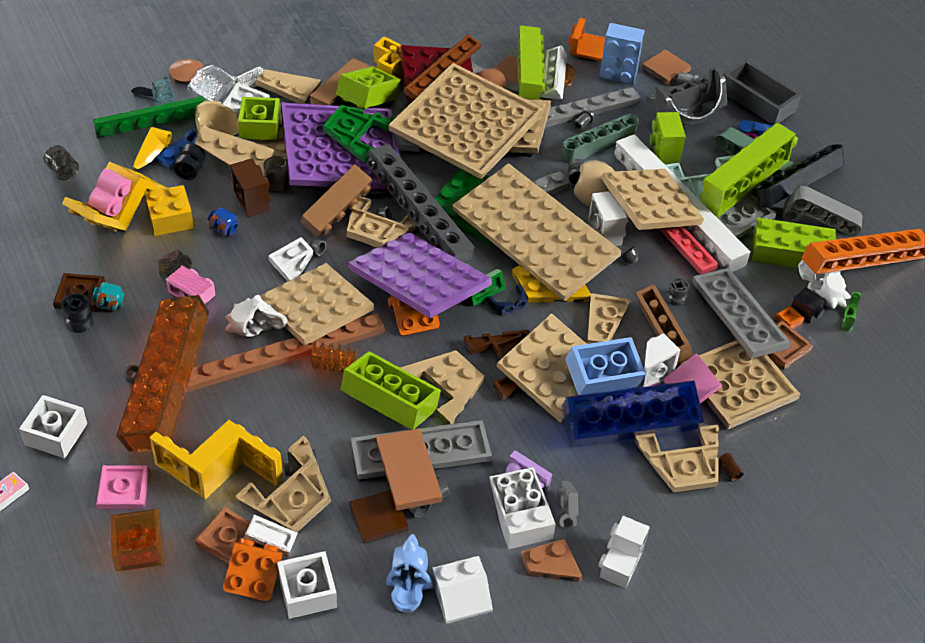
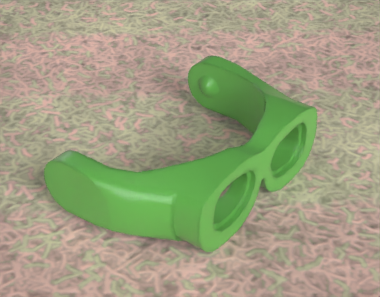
[841,291,861,332]

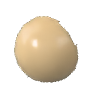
[195,100,239,137]
[574,160,614,207]

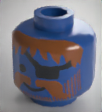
[208,207,239,237]

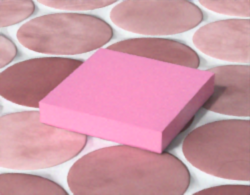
[663,353,722,413]
[96,466,150,509]

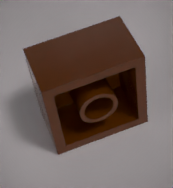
[230,158,271,218]

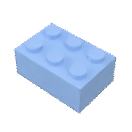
[599,23,645,85]
[565,337,646,397]

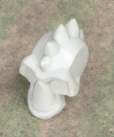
[799,260,851,309]
[225,294,287,337]

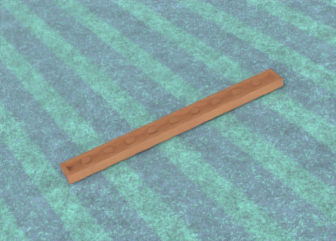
[175,313,385,394]

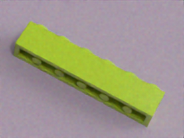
[517,25,545,100]

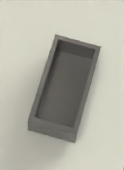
[723,59,801,125]

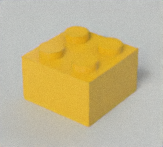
[144,185,194,236]

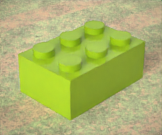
[336,66,401,109]

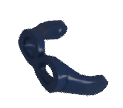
[487,285,528,315]

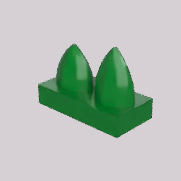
[468,269,505,306]

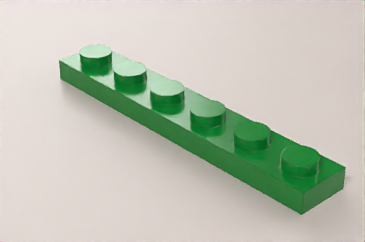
[93,96,205,138]

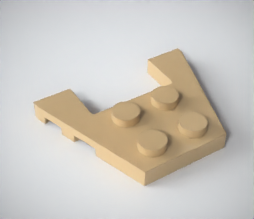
[346,196,419,248]
[400,350,485,425]
[634,424,719,493]
[235,435,332,533]

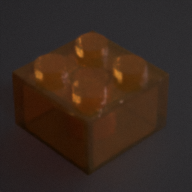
[110,509,165,572]

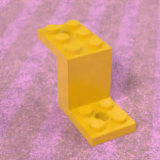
[62,161,168,232]
[149,420,283,499]

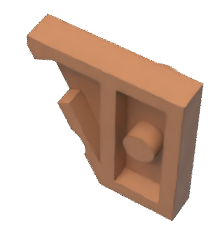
[520,539,582,582]

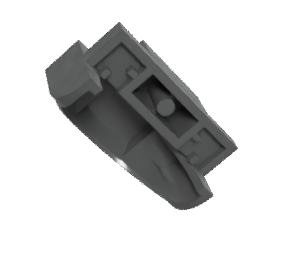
[646,67,727,128]

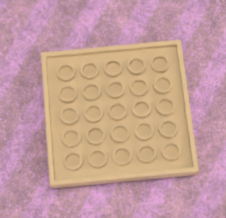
[389,63,544,179]

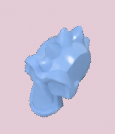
[386,534,433,612]

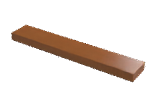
[403,34,482,100]

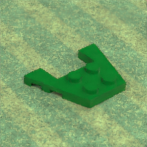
[323,105,396,163]

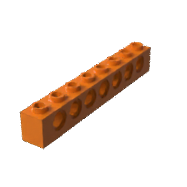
[801,229,925,274]

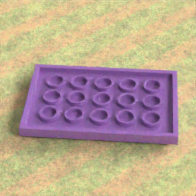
[348,232,492,318]

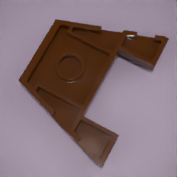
[463,330,531,401]

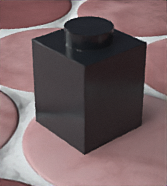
[791,287,826,324]

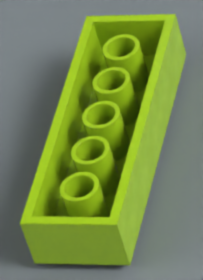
[700,123,796,218]

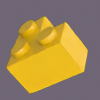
[374,36,403,78]

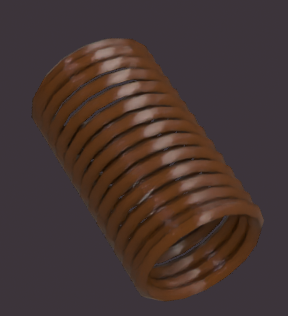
[718,453,744,481]

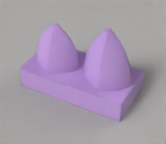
[506,450,552,492]

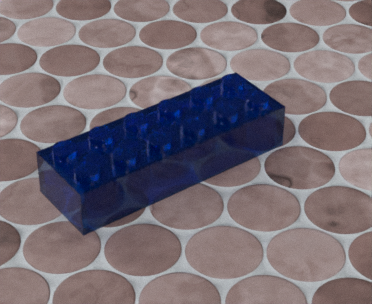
[562,380,704,447]

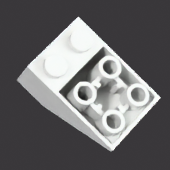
[489,467,556,549]

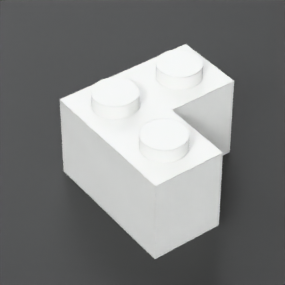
[598,516,650,589]

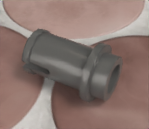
[573,109,595,131]

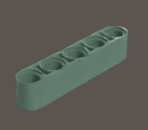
[561,114,639,163]
[715,127,795,178]

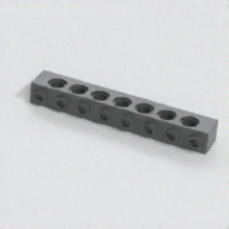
[367,144,475,263]

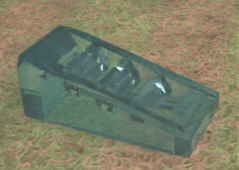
[151,76,176,106]

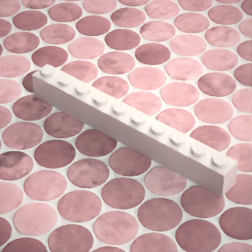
[614,134,750,272]

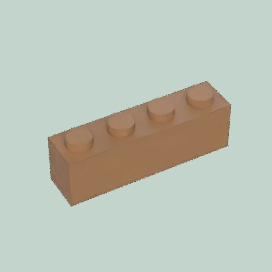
[310,58,370,106]
[300,164,372,238]
[636,284,693,366]

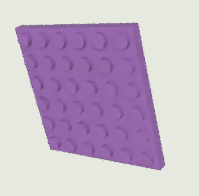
[281,103,399,189]

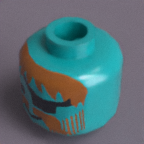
[92,282,125,311]

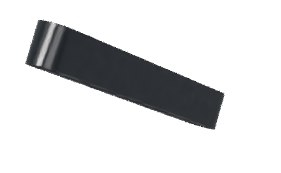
[756,144,845,207]

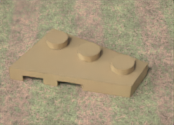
[256,69,321,104]
[587,293,631,344]

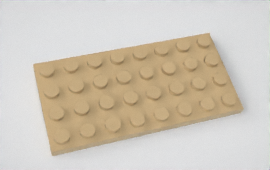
[452,163,621,301]

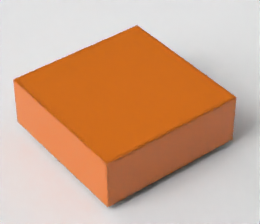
[774,306,805,329]

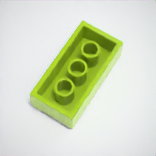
[751,217,836,269]
[340,351,441,430]

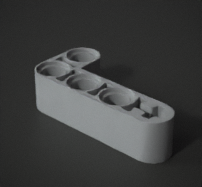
[783,186,863,236]

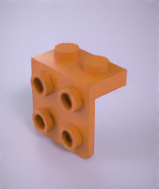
[568,18,605,61]
[387,296,440,336]
[223,538,282,601]

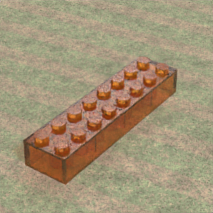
[116,295,210,452]

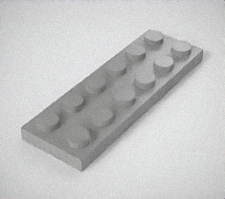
[692,268,791,358]
[351,420,492,480]

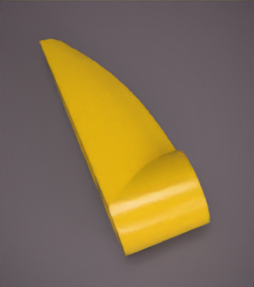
[133,127,172,170]

